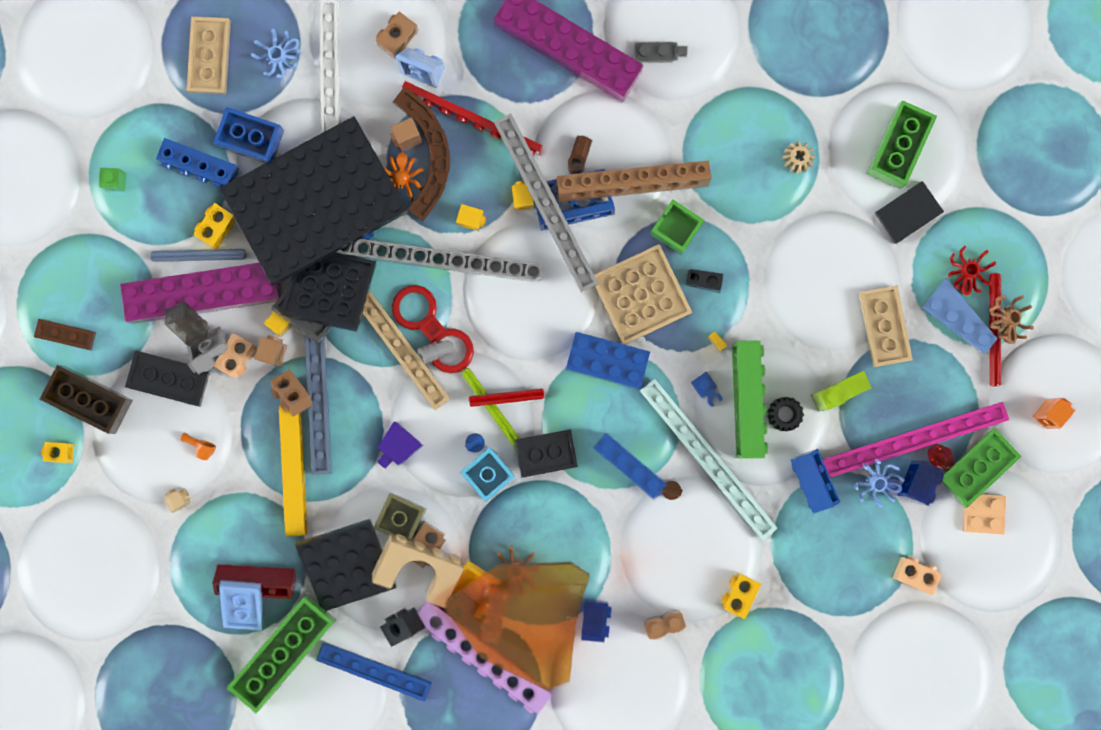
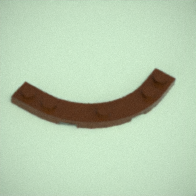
[392,86,450,222]

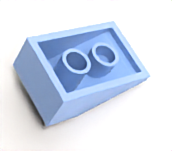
[396,48,445,88]

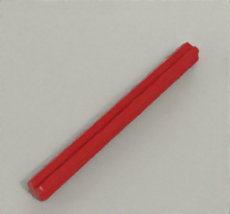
[989,273,1001,387]

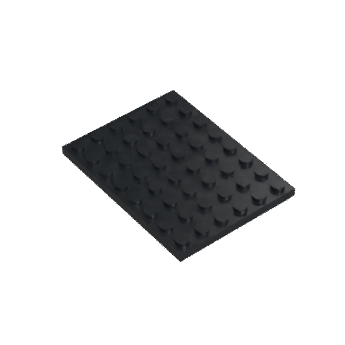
[219,116,409,286]

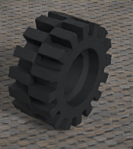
[767,397,804,431]

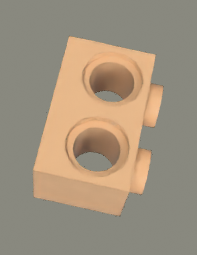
[213,333,256,378]
[892,555,942,595]

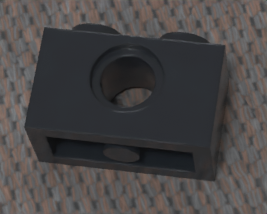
[380,607,426,647]

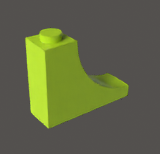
[811,371,872,412]

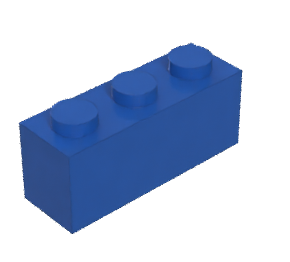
[791,448,840,514]

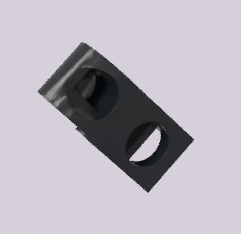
[686,269,724,293]

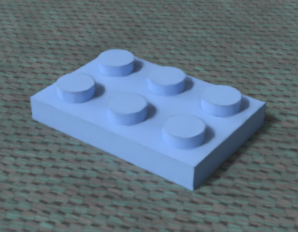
[219,581,264,631]

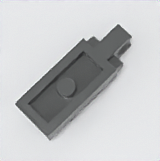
[635,42,688,63]

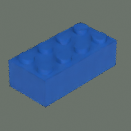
[566,332,650,390]

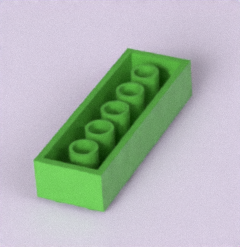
[732,340,768,459]
[227,595,337,713]

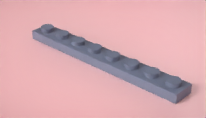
[304,334,332,475]

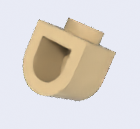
[164,488,191,513]

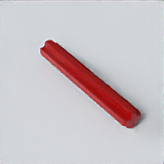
[469,388,544,407]

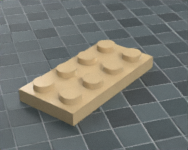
[187,17,231,95]
[858,285,913,368]

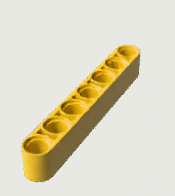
[279,405,307,537]

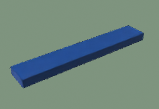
[316,641,432,702]

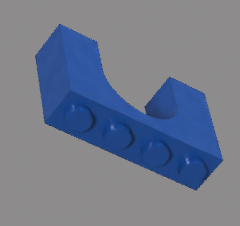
[593,433,667,499]

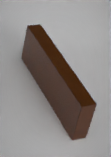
[34,319,96,351]

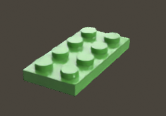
[938,428,1022,508]

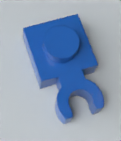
[690,371,723,407]

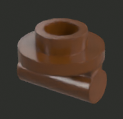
[662,481,683,500]

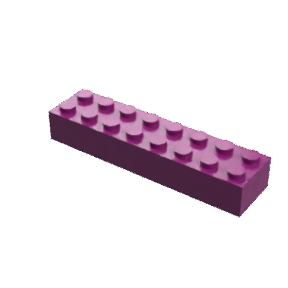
[494,0,644,103]
[120,263,282,324]

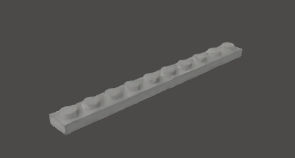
[494,113,599,293]

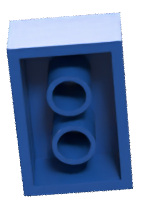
[213,107,284,163]

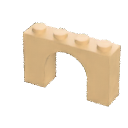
[372,534,464,608]

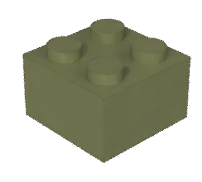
[374,493,427,541]

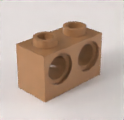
[270,369,313,417]
[412,522,446,568]

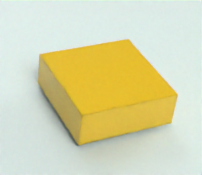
[707,332,727,351]

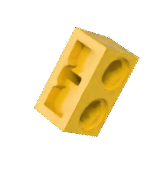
[193,203,236,249]
[721,572,761,619]

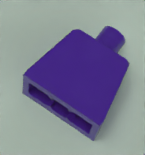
[377,421,424,469]

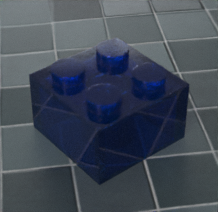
[897,460,944,506]

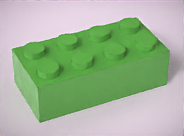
[866,100,937,189]

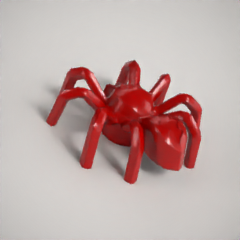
[947,246,996,296]

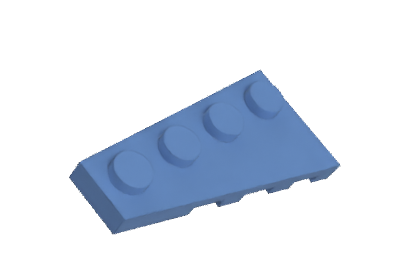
[921,278,997,355]

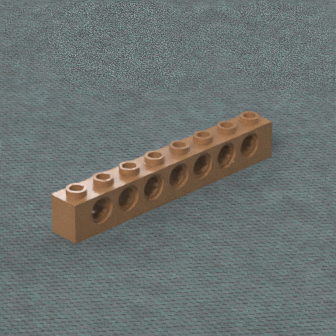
[556,160,712,202]

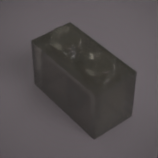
[165,302,209,346]

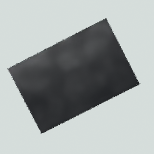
[875,181,944,244]
[514,429,578,478]

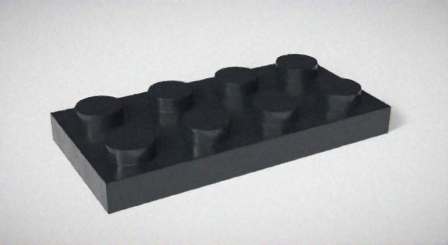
[125,350,211,407]

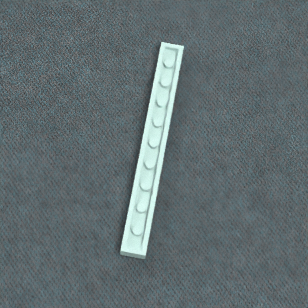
[640,379,777,541]

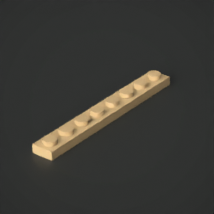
[363,290,450,410]

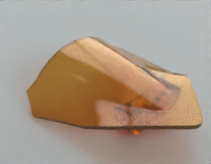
[445,562,590,691]

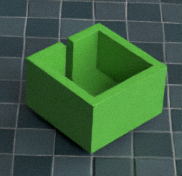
[650,199,705,255]

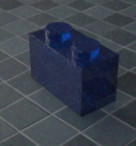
[581,599,612,643]

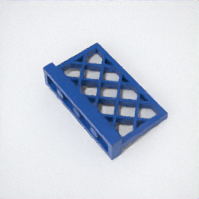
[535,169,615,231]

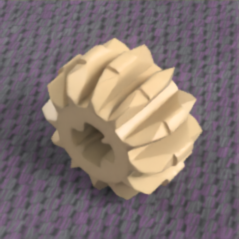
[782,141,815,174]

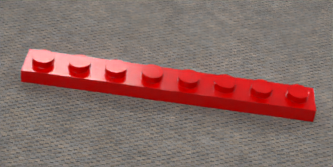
[402,81,543,156]

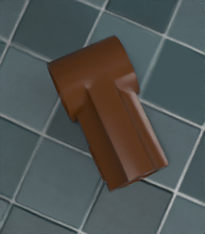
[568,135,592,174]

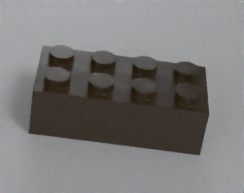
[39,365,133,434]

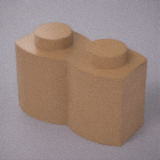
[643,610,686,639]

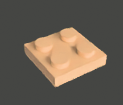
[963,494,1006,534]

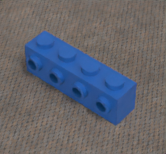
[156,138,240,188]

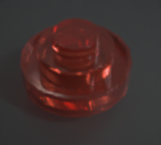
[927,444,954,471]

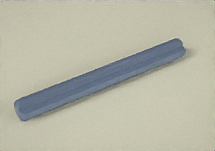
[151,249,246,262]

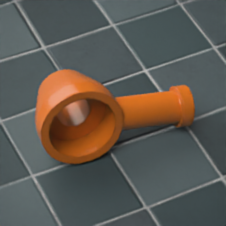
[180,433,216,460]

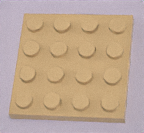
[594,244,692,345]

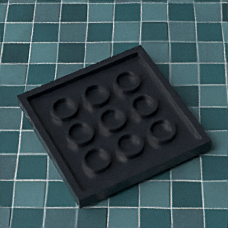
[280,252,377,332]
[295,519,396,611]

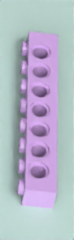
[418,601,552,714]

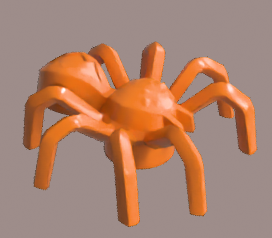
[383,152,425,201]

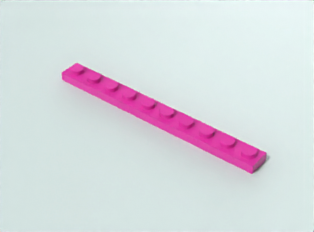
[823,402,1009,478]

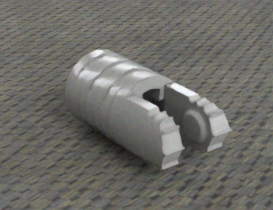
[418,340,454,365]

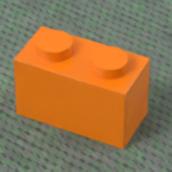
[1032,398,1076,429]

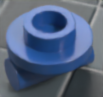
[465,433,485,453]

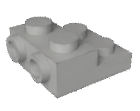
[186,326,228,374]

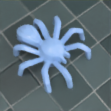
[251,29,301,78]
[853,459,905,508]

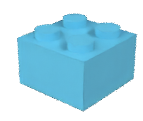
[460,447,516,502]

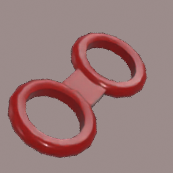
[392,285,474,374]

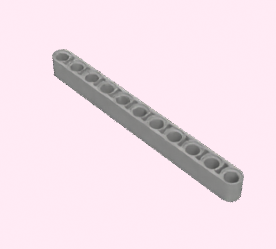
[338,239,542,282]

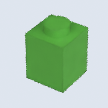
[99,168,126,192]

